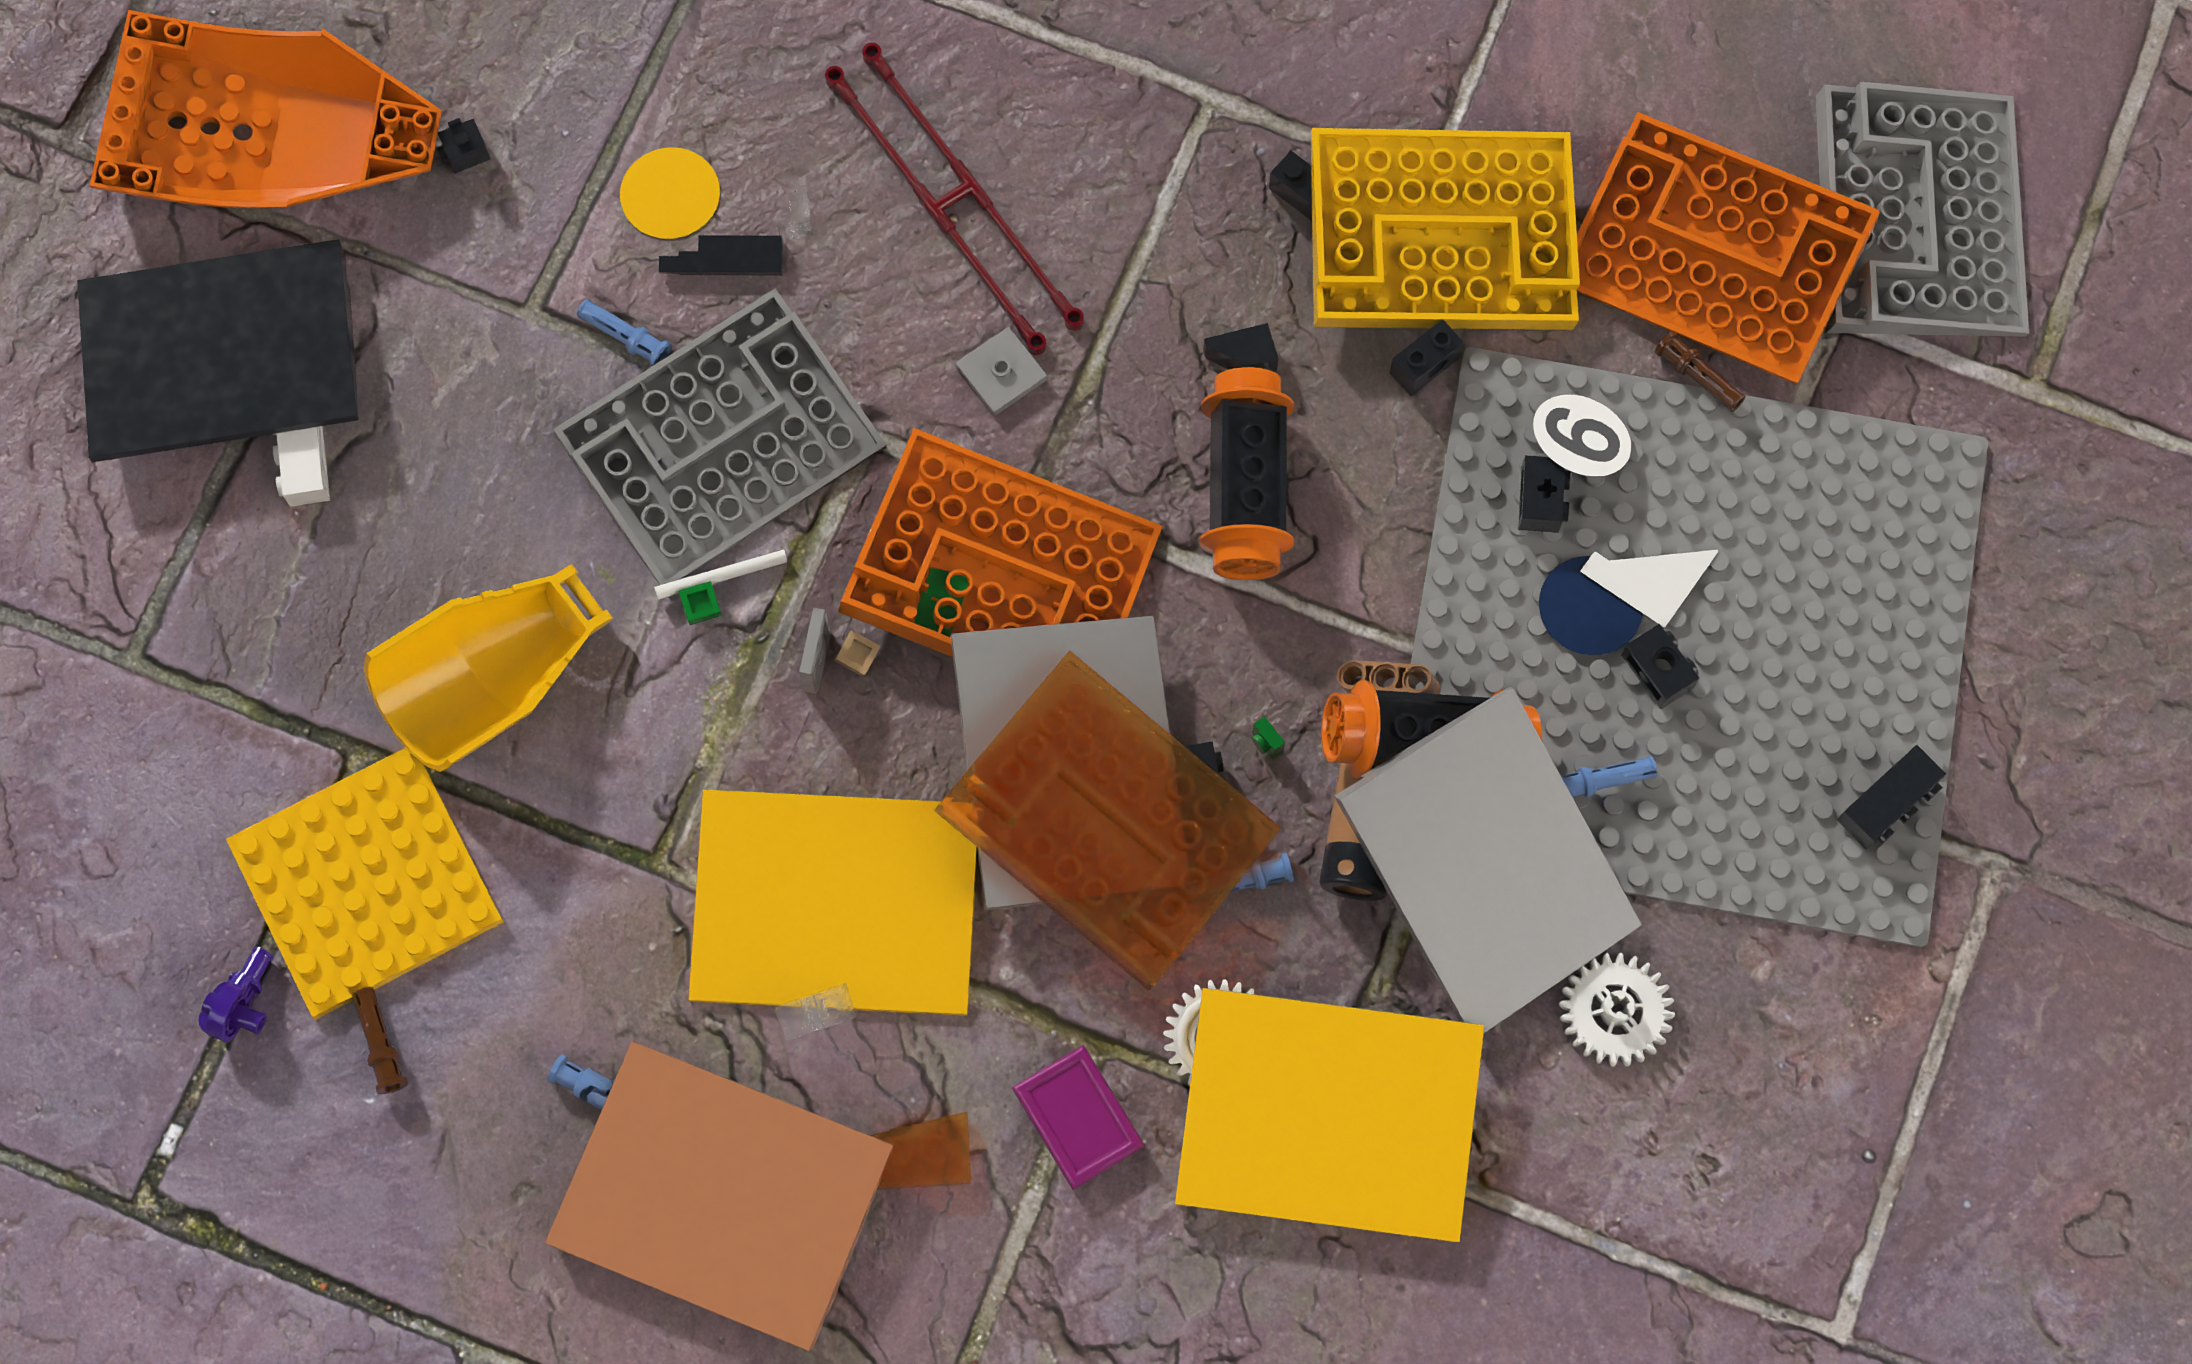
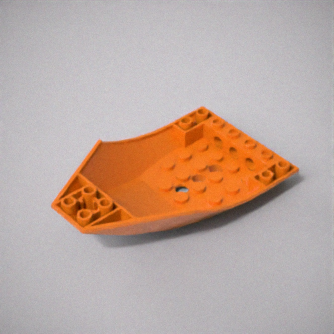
[89,10,442,208]

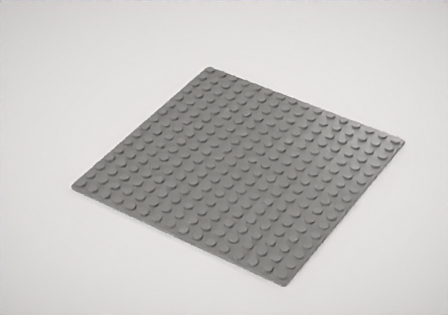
[1410,347,1988,948]

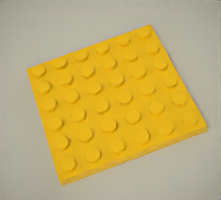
[226,747,504,1020]

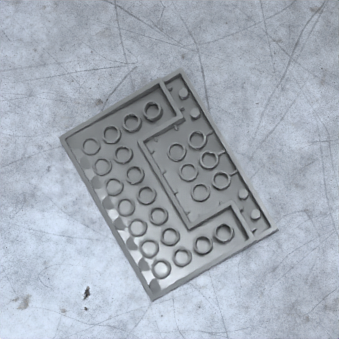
[1816,82,2029,337]
[553,288,887,585]
[951,616,1190,910]
[1334,687,1642,1033]

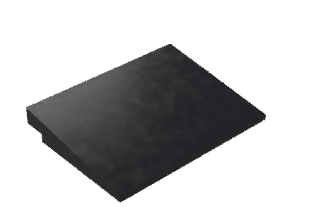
[77,239,359,463]

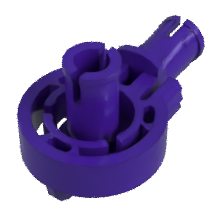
[198,947,273,1042]

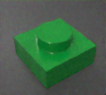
[679,581,722,625]
[1252,716,1285,759]

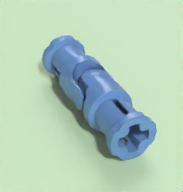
[547,1054,614,1111]

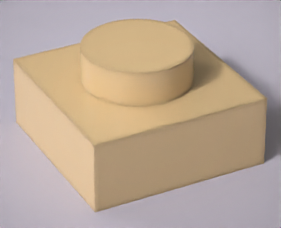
[834,630,881,677]

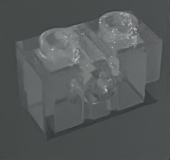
[775,983,857,1041]

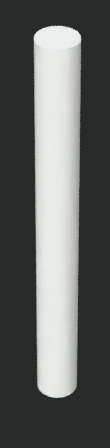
[654,549,787,600]

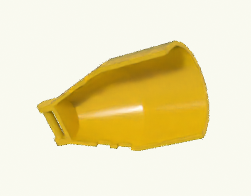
[363,564,613,772]

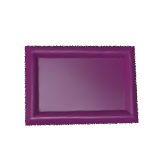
[1011,1044,1145,1190]

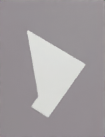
[1581,550,1718,627]

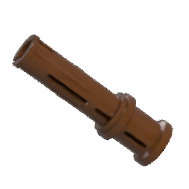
[1655,331,1746,412]
[352,987,408,1095]

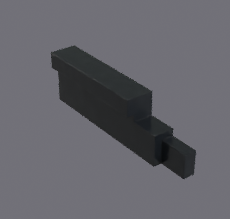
[659,235,783,276]

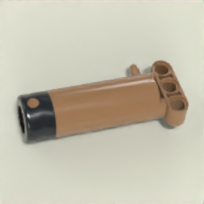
[1319,660,1441,901]

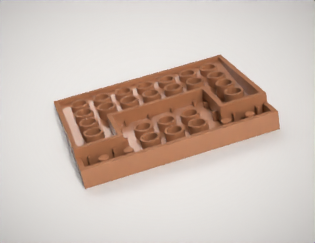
[545,1041,894,1351]

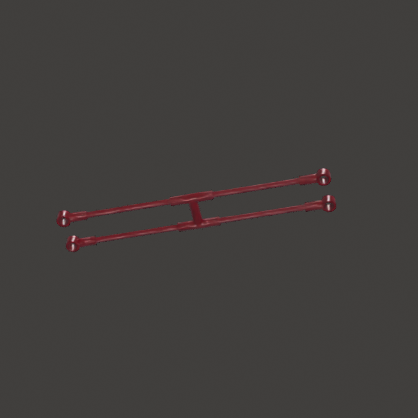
[825,43,1084,355]

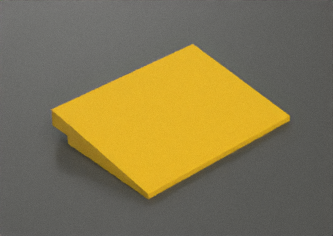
[1311,128,1580,330]
[688,789,978,1016]
[1175,988,1484,1242]

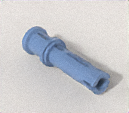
[577,299,672,366]
[1561,756,1657,798]
[1187,852,1294,903]

